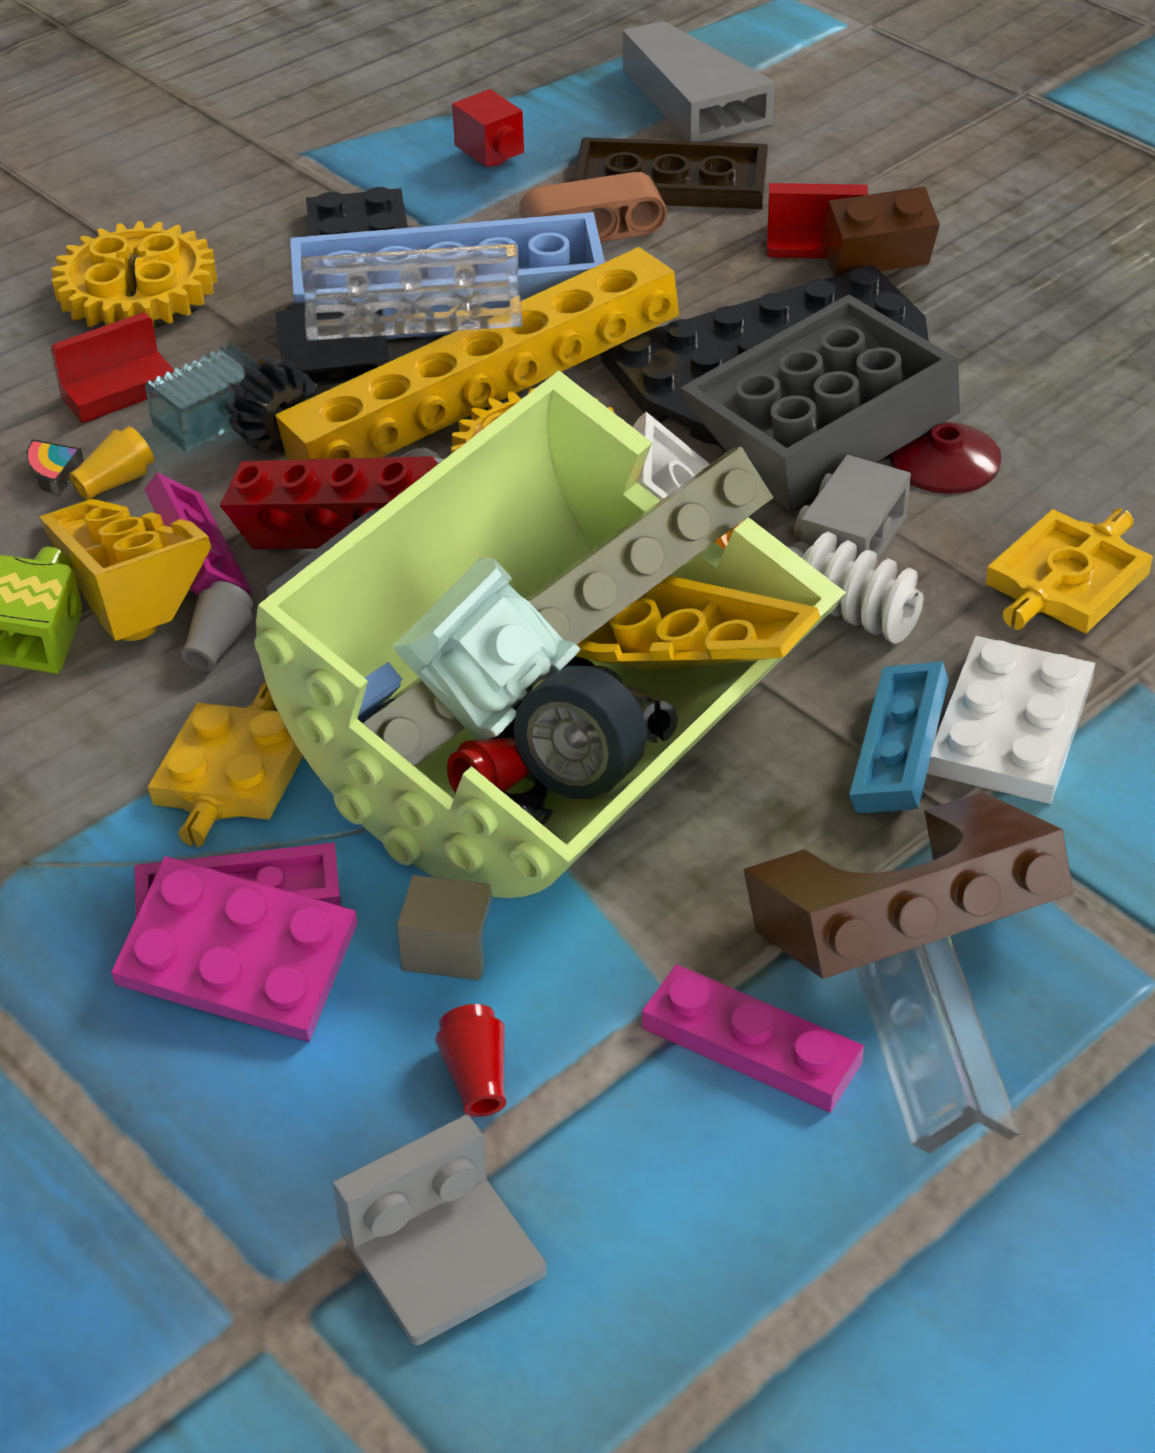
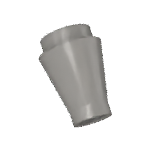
[181,581,253,672]

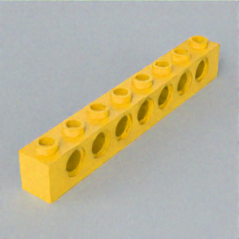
[275,247,680,460]

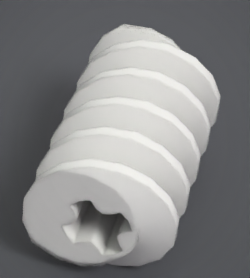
[802,531,924,644]

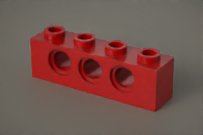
[220,456,438,549]

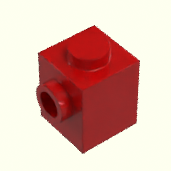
[452,89,525,168]

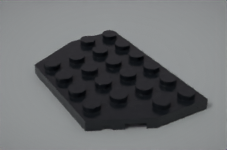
[601,265,929,452]

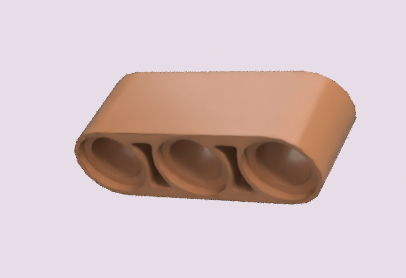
[519,172,668,242]

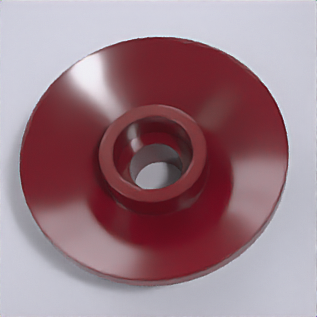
[890,421,1001,494]

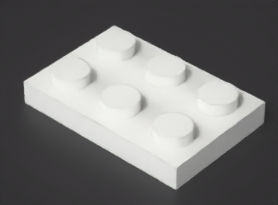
[927,636,1096,804]

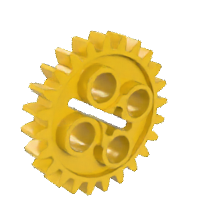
[51,221,217,327]

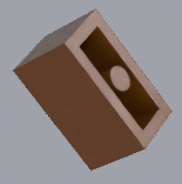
[821,186,940,276]

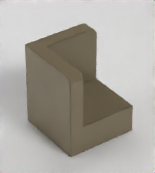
[397,875,492,980]

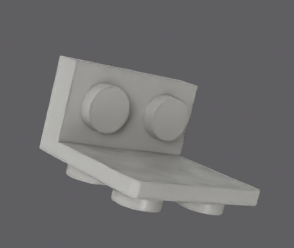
[333,1114,547,1345]

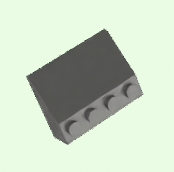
[680,295,960,512]

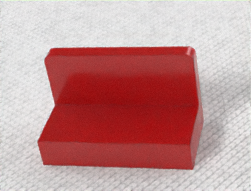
[767,183,868,259]
[51,313,178,423]

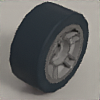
[513,666,647,799]

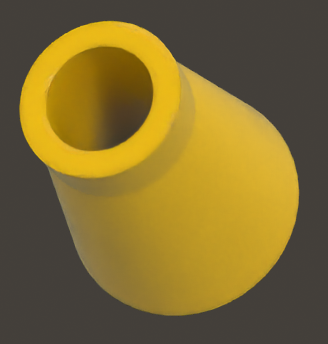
[69,426,155,500]

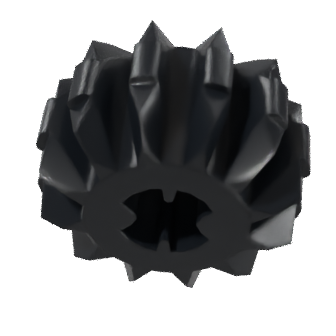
[223,356,317,452]

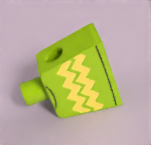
[0,547,82,674]

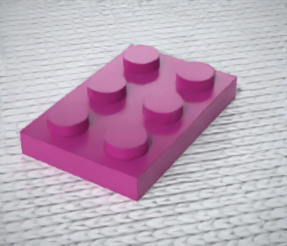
[111,856,358,1042]

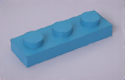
[849,661,949,814]

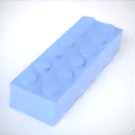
[290,212,605,340]

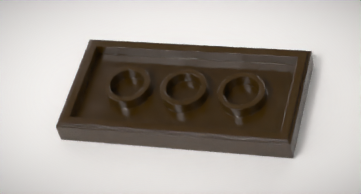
[573,137,768,209]

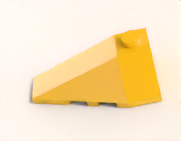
[39,499,211,641]
[575,575,821,671]

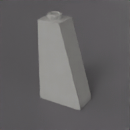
[623,21,775,142]

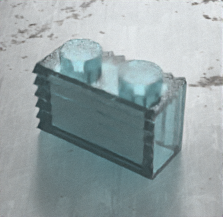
[145,343,258,452]

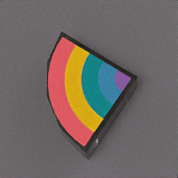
[26,439,84,496]

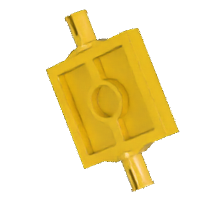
[986,508,1153,634]
[147,682,303,847]

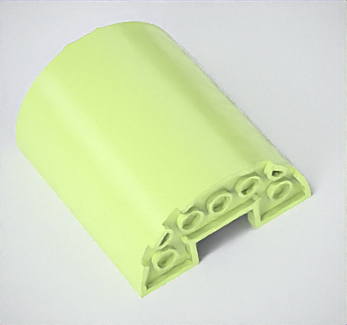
[254,370,846,898]

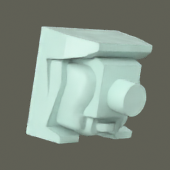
[391,558,581,740]

